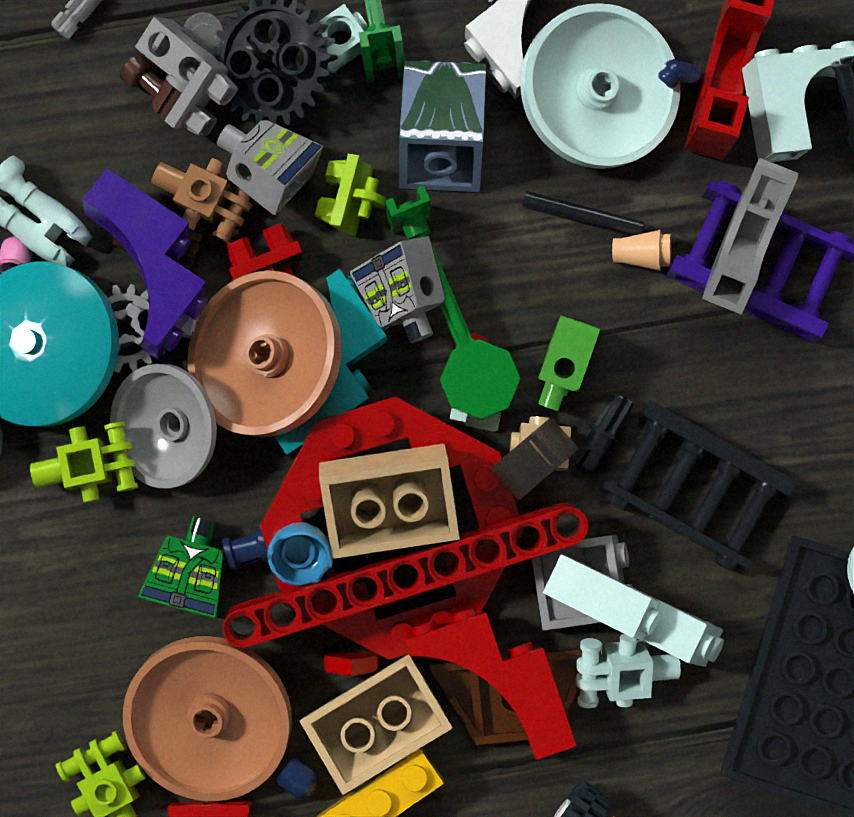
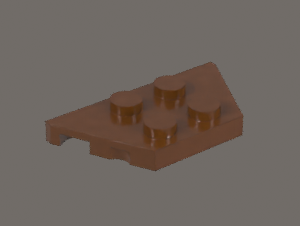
[430,649,582,745]

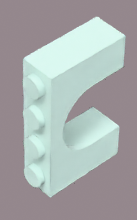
[742,41,854,162]

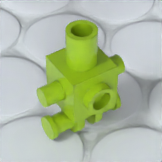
[30,421,138,503]
[56,730,146,817]

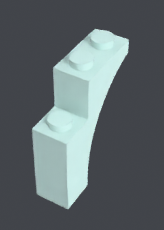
[543,554,724,667]

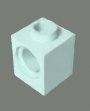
[318,4,368,71]

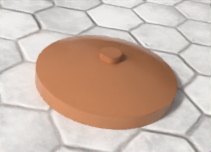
[187,271,342,438]
[123,636,292,801]

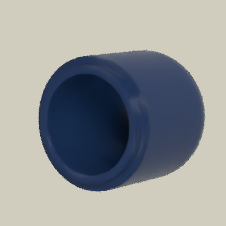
[276,756,319,799]

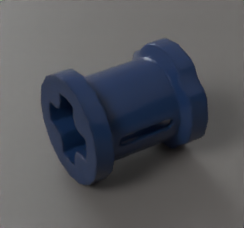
[222,528,268,574]

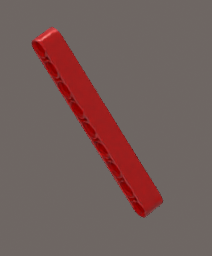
[223,503,588,648]

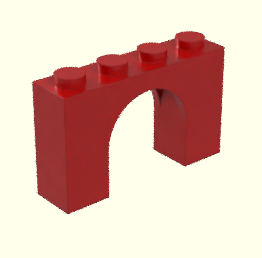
[684,0,775,160]

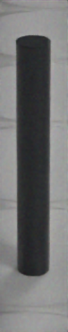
[522,191,644,236]

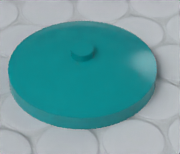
[0,261,119,427]

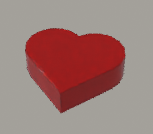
[324,652,379,676]

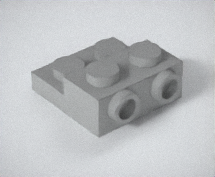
[532,535,633,630]

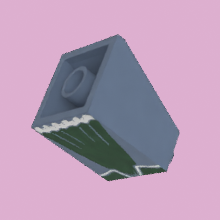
[399,60,486,192]

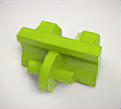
[315,154,387,237]

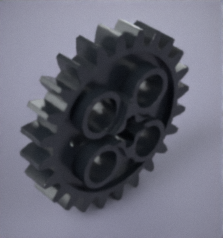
[211,0,338,127]

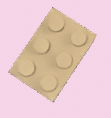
[319,444,460,559]

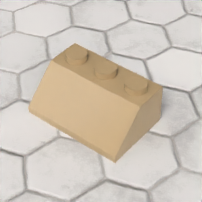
[299,653,453,795]

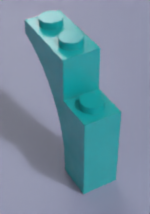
[274,269,389,458]

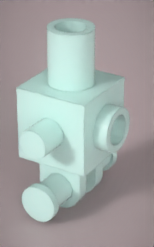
[576,634,681,708]

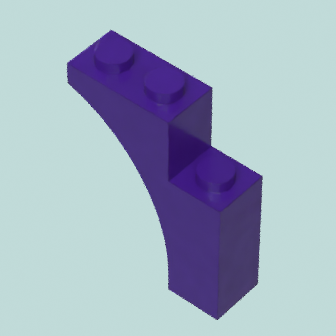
[82,169,208,359]

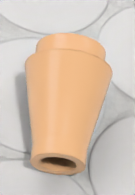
[612,230,671,271]

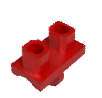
[227,223,302,280]

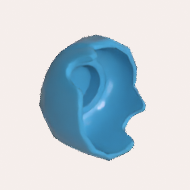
[267,522,333,586]

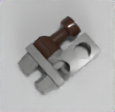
[120,17,238,136]

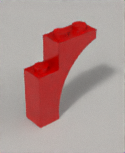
[405,607,576,760]

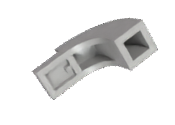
[702,158,799,315]

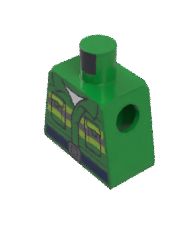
[138,516,227,618]

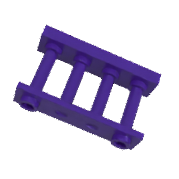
[666,181,854,343]

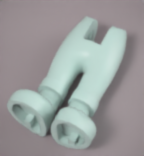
[0,155,92,267]

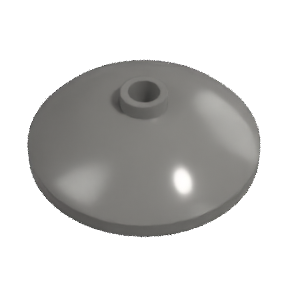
[110,364,217,488]

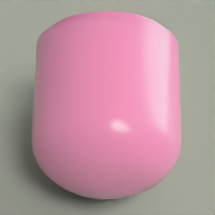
[0,236,34,273]

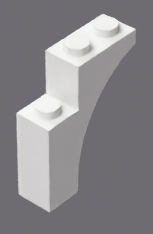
[464,0,531,99]

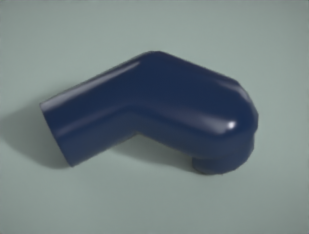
[658,59,703,89]

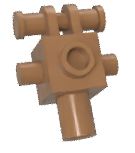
[151,158,252,244]

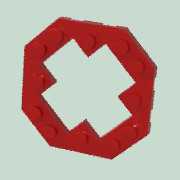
[260,396,524,660]

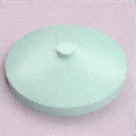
[520,3,680,169]

